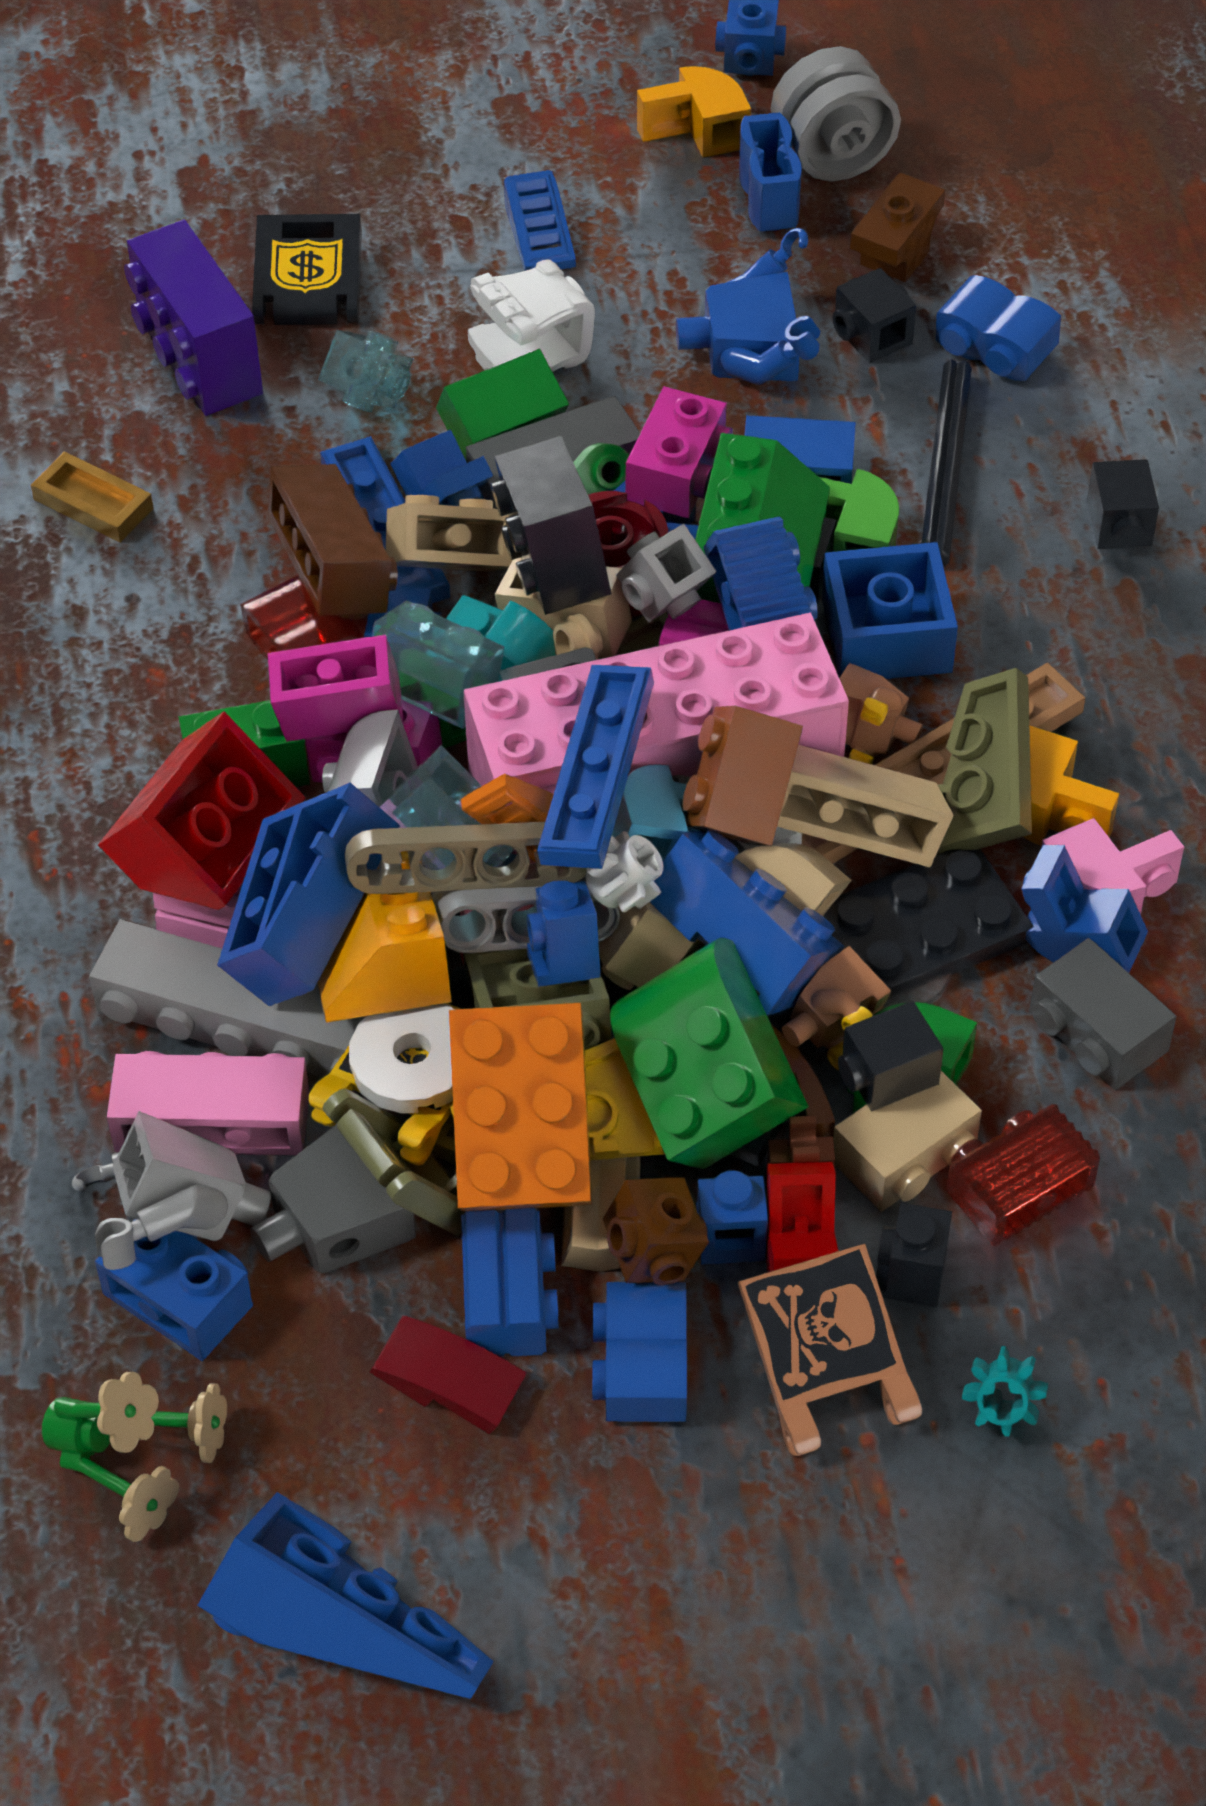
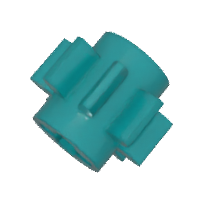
[962,1346,1049,1436]

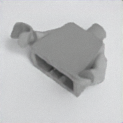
[72,1111,271,1270]

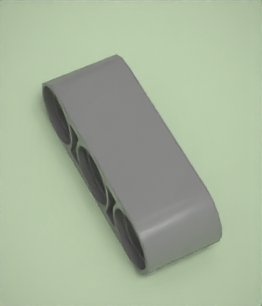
[432,875,620,953]

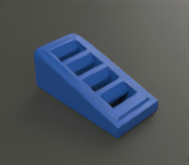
[504,170,576,271]

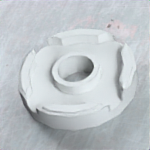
[349,1003,455,1113]

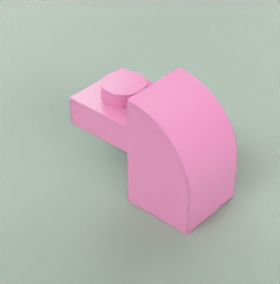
[1042,818,1184,915]

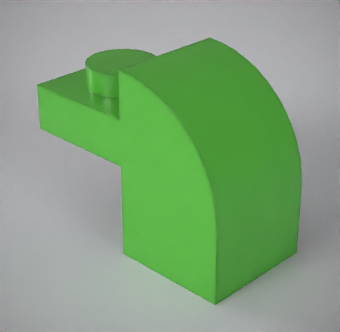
[819,469,899,552]

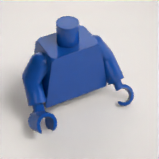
[676,228,820,385]

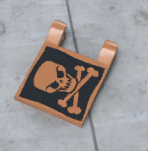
[738,1244,922,1456]

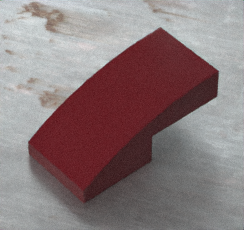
[369,1315,527,1435]

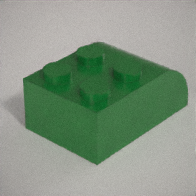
[610,938,808,1169]

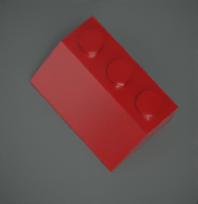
[98,711,306,910]

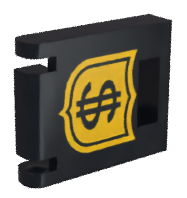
[252,214,362,325]

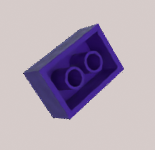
[124,219,263,416]

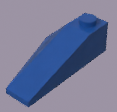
[197,1492,494,1699]

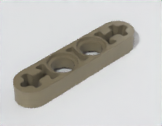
[345,822,587,894]

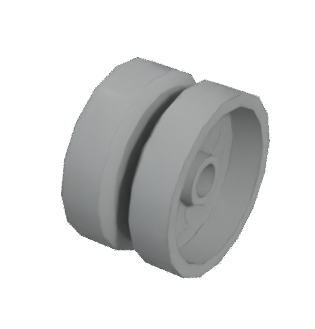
[770,46,901,182]

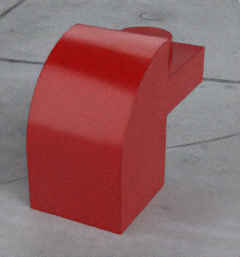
[766,1162,839,1273]

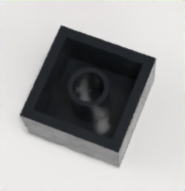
[490,436,612,615]

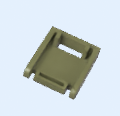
[323,1089,465,1236]

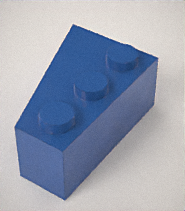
[217,782,400,1006]

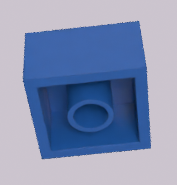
[822,542,958,679]

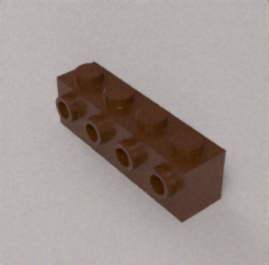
[268,464,398,619]

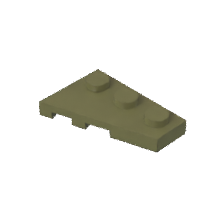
[936,668,1032,855]

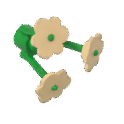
[42,1372,227,1542]

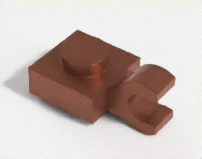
[766,1116,835,1174]

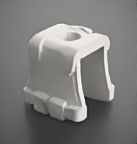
[468,259,595,372]

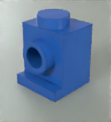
[527,880,601,987]
[696,1171,768,1265]

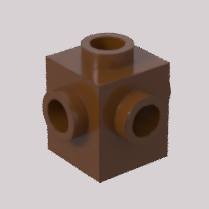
[602,1178,709,1285]

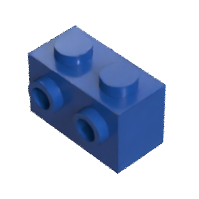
[95,1219,253,1361]

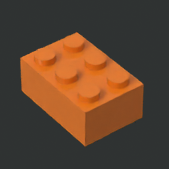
[449,1003,593,1212]

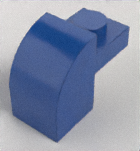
[390,429,493,506]
[1021,845,1148,973]

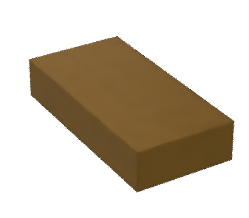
[31,451,154,543]

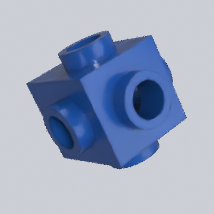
[715,0,787,76]

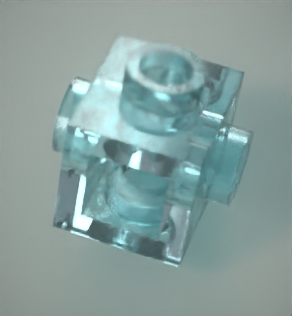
[318,330,414,412]

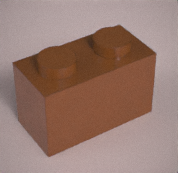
[683,705,803,846]

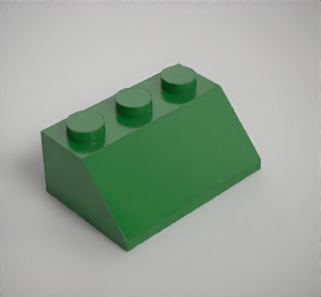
[695,433,830,603]

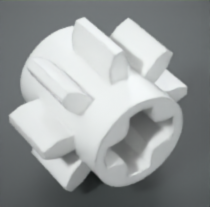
[586,831,663,912]

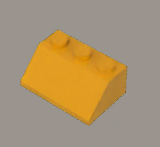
[317,851,452,1023]

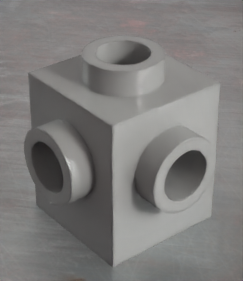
[616,523,717,623]

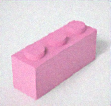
[107,1051,310,1156]

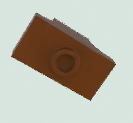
[850,172,946,282]

